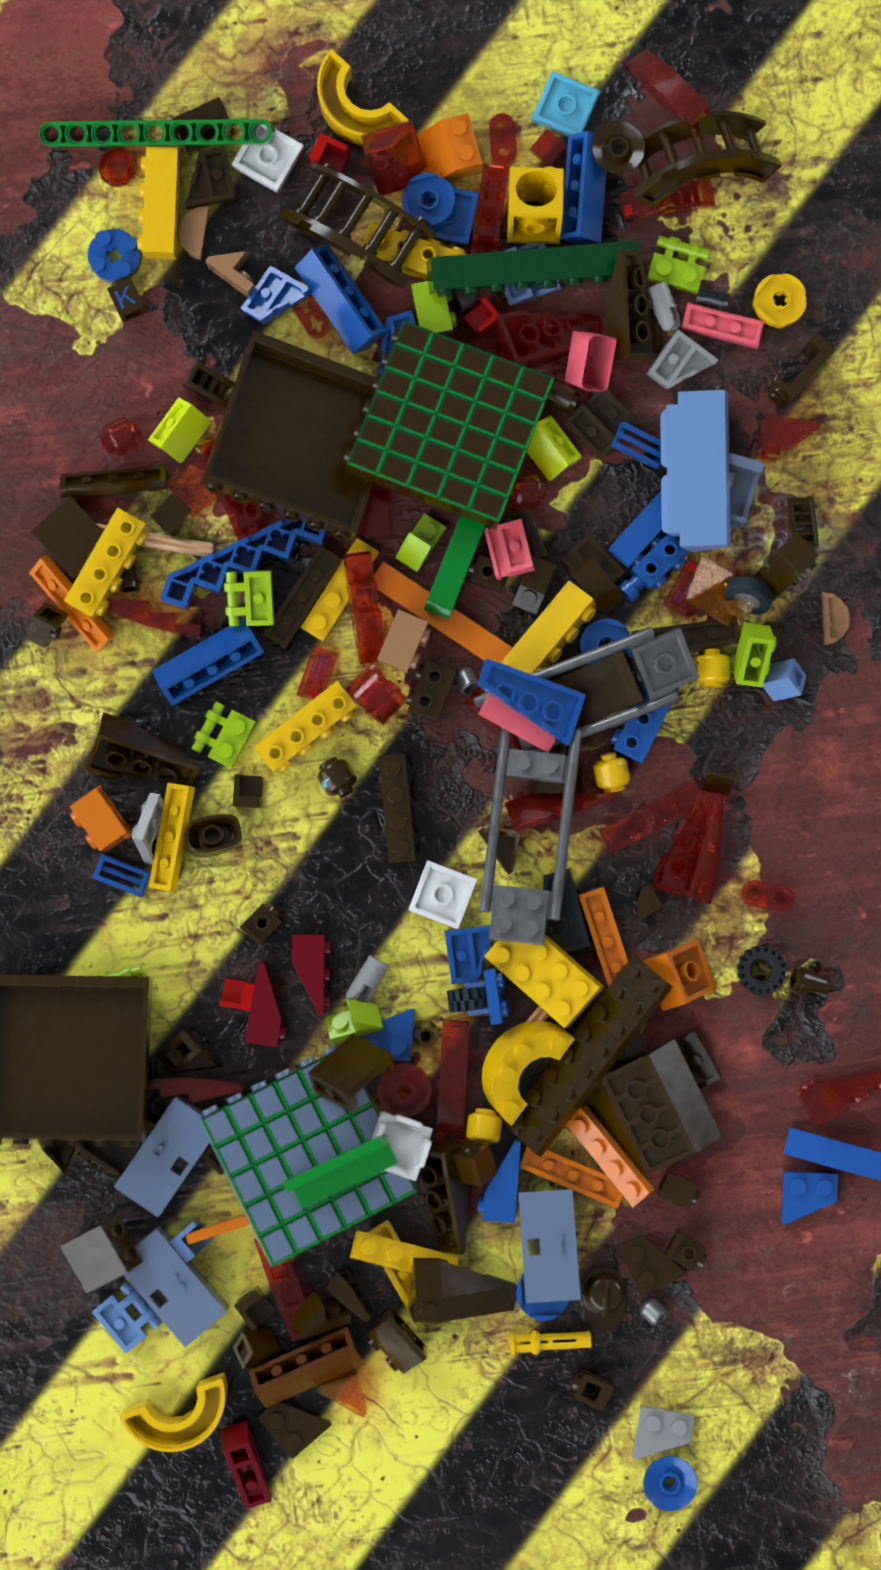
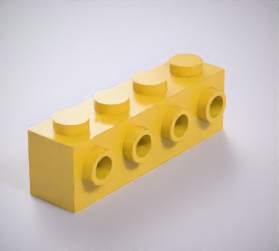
[138,147,181,260]
[361,222,467,281]
[64,508,149,620]
[502,581,597,674]
[253,681,357,772]

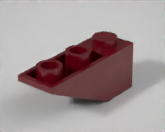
[292,934,331,1016]

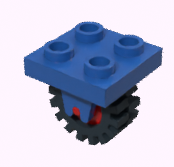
[447,967,511,1025]

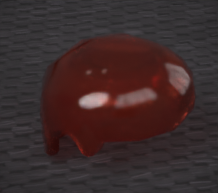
[98,146,138,188]

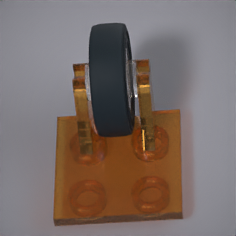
[683,555,774,626]

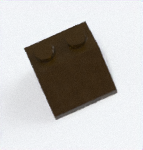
[367,1307,427,1374]

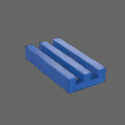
[611,422,661,469]
[92,853,151,898]

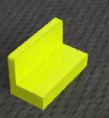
[148,397,211,463]
[526,415,582,481]

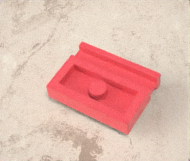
[484,519,535,580]

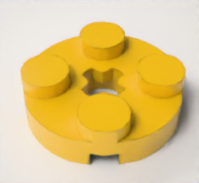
[752,273,807,329]

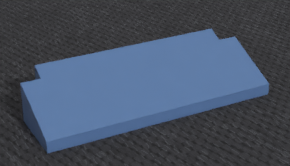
[660,390,731,552]

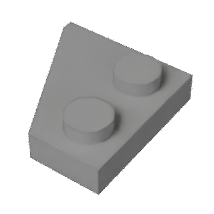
[646,330,718,389]
[632,1405,694,1459]

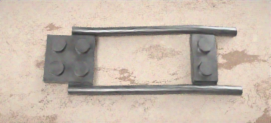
[473,627,699,753]
[479,727,582,946]

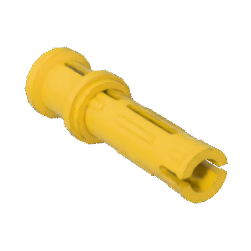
[509,1330,591,1356]

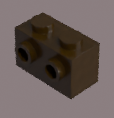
[405,660,457,723]

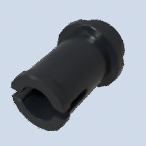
[696,287,731,311]

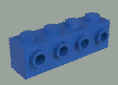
[560,131,607,245]
[295,244,387,354]
[152,618,264,706]
[610,681,680,764]

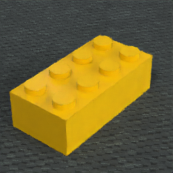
[484,934,604,1028]

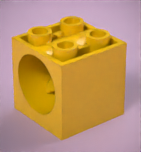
[507,166,564,244]

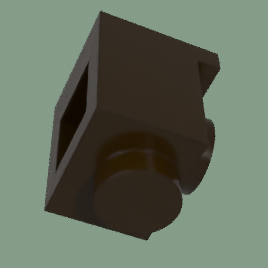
[467,555,506,593]
[26,602,68,648]
[240,903,283,945]
[663,1229,708,1272]
[570,1369,614,1412]

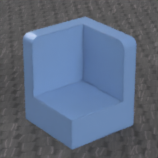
[763,658,806,701]
[170,1218,213,1263]

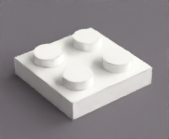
[232,124,304,193]
[408,860,477,929]

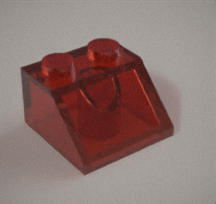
[361,120,427,196]
[754,414,820,463]

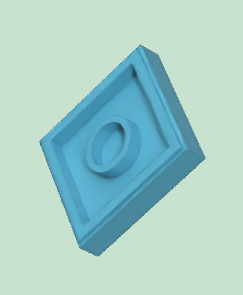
[531,71,600,137]

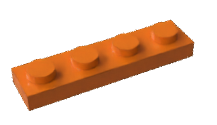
[29,555,115,653]
[578,887,628,987]
[567,1105,655,1207]
[519,1146,623,1209]

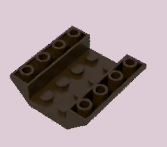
[586,1038,722,1176]

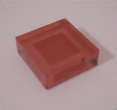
[529,128,567,167]

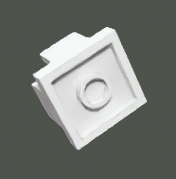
[372,1112,433,1181]

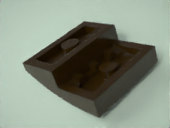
[565,388,641,460]
[676,1030,722,1089]

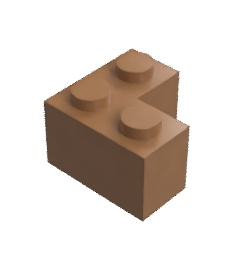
[377,609,431,674]

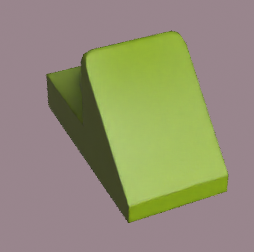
[395,513,446,572]
[325,1000,384,1044]

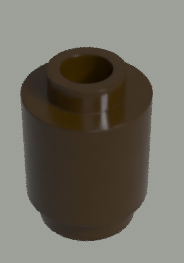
[545,378,581,413]

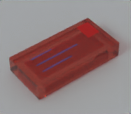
[619,189,675,221]
[662,558,711,617]
[297,645,339,701]

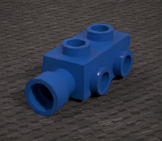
[618,534,688,603]

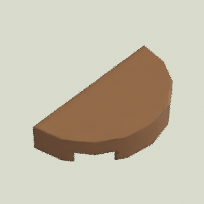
[178,206,210,260]
[821,592,850,646]

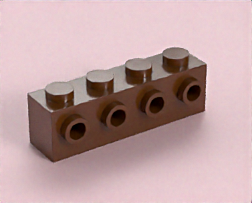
[249,1327,364,1408]

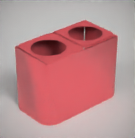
[565,331,617,392]

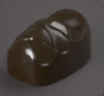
[184,814,242,857]

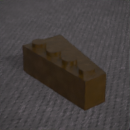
[752,533,820,601]

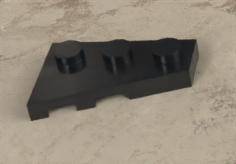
[543,868,592,952]

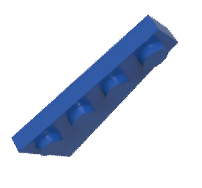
[477,659,586,746]

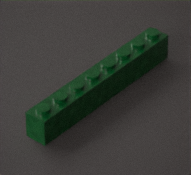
[426,240,640,298]

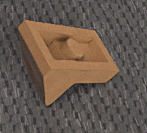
[206,252,255,298]

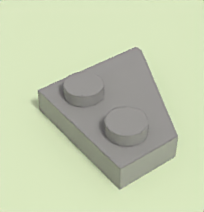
[132,793,164,865]

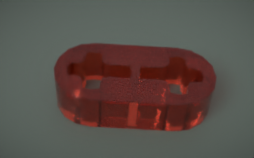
[292,295,329,339]

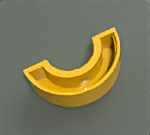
[317,49,409,147]
[482,1021,575,1126]
[119,1372,228,1452]

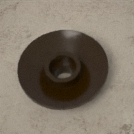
[592,120,645,174]

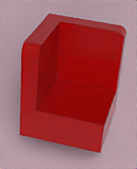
[309,133,350,173]
[463,296,501,340]
[219,978,255,1011]

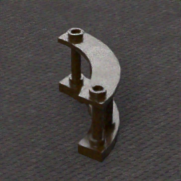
[620,111,782,208]
[279,162,437,288]

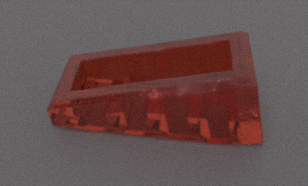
[658,179,715,216]

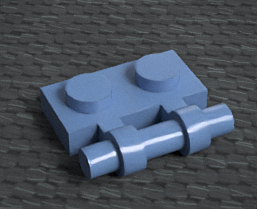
[92,1281,162,1353]

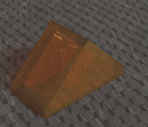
[317,1370,367,1418]

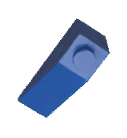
[477,1138,521,1223]

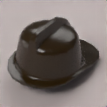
[582,1266,626,1331]

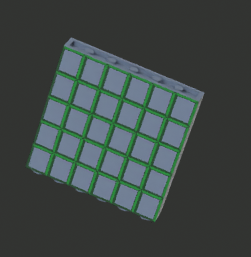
[199,1044,418,1267]

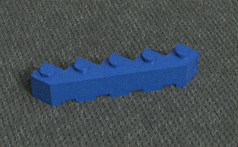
[160,519,328,612]

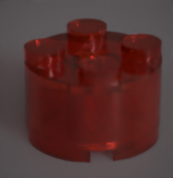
[344,663,407,726]
[377,1061,431,1118]

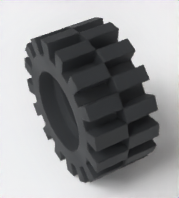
[736,946,787,995]

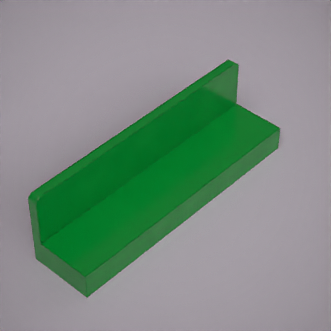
[283,1133,398,1208]

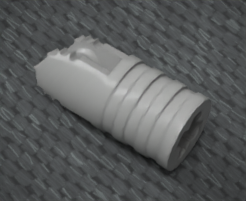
[645,282,682,331]
[346,955,390,1003]

